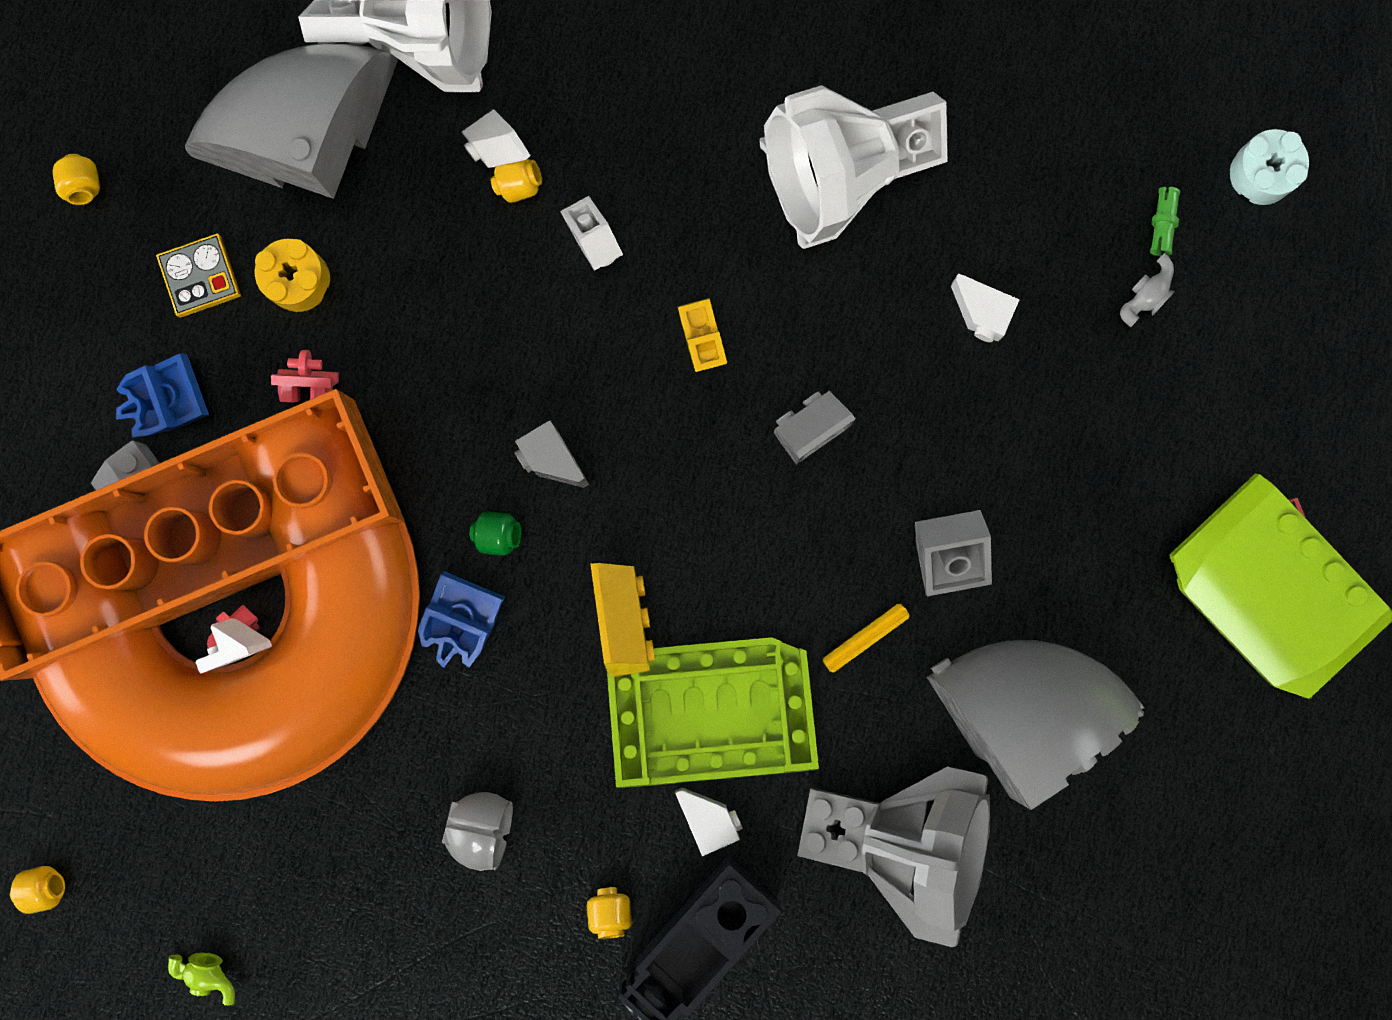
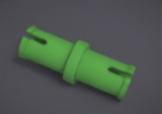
[1150,187,1180,256]

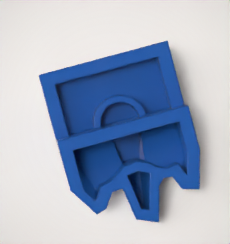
[116,353,209,437]
[418,571,505,668]

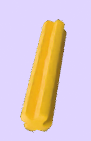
[823,604,910,672]

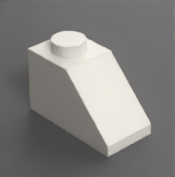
[462,109,531,168]
[560,196,623,271]
[951,273,1019,342]
[675,787,743,856]

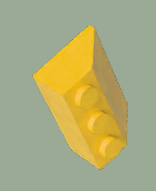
[591,563,655,677]

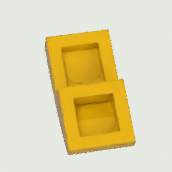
[677,298,727,372]

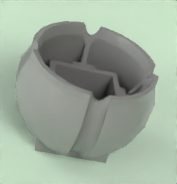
[442,792,513,871]

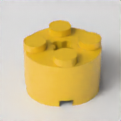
[255,239,330,312]

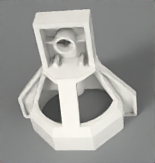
[298,0,492,92]
[760,85,948,249]

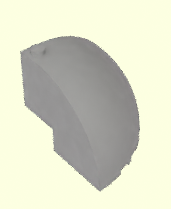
[185,43,398,199]
[927,640,1144,810]

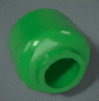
[469,511,522,556]

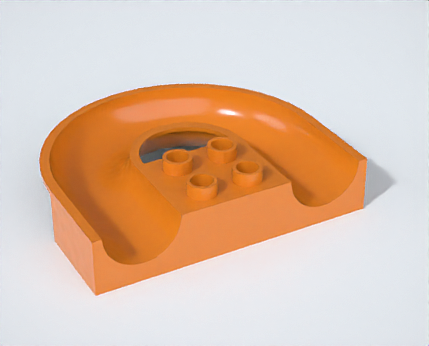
[0,389,420,801]

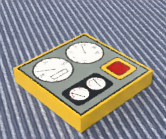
[156,234,241,318]

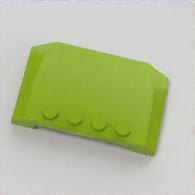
[1169,474,1392,699]
[607,637,819,788]

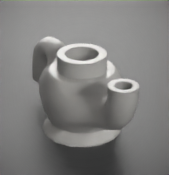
[1120,253,1175,327]

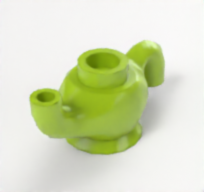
[168,953,235,1005]

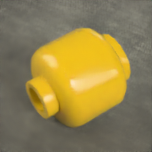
[52,154,100,205]
[491,158,542,203]
[10,866,65,914]
[586,887,632,939]

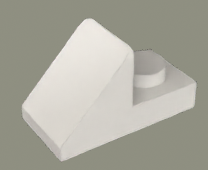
[196,618,272,674]

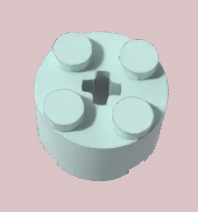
[1230,129,1309,205]

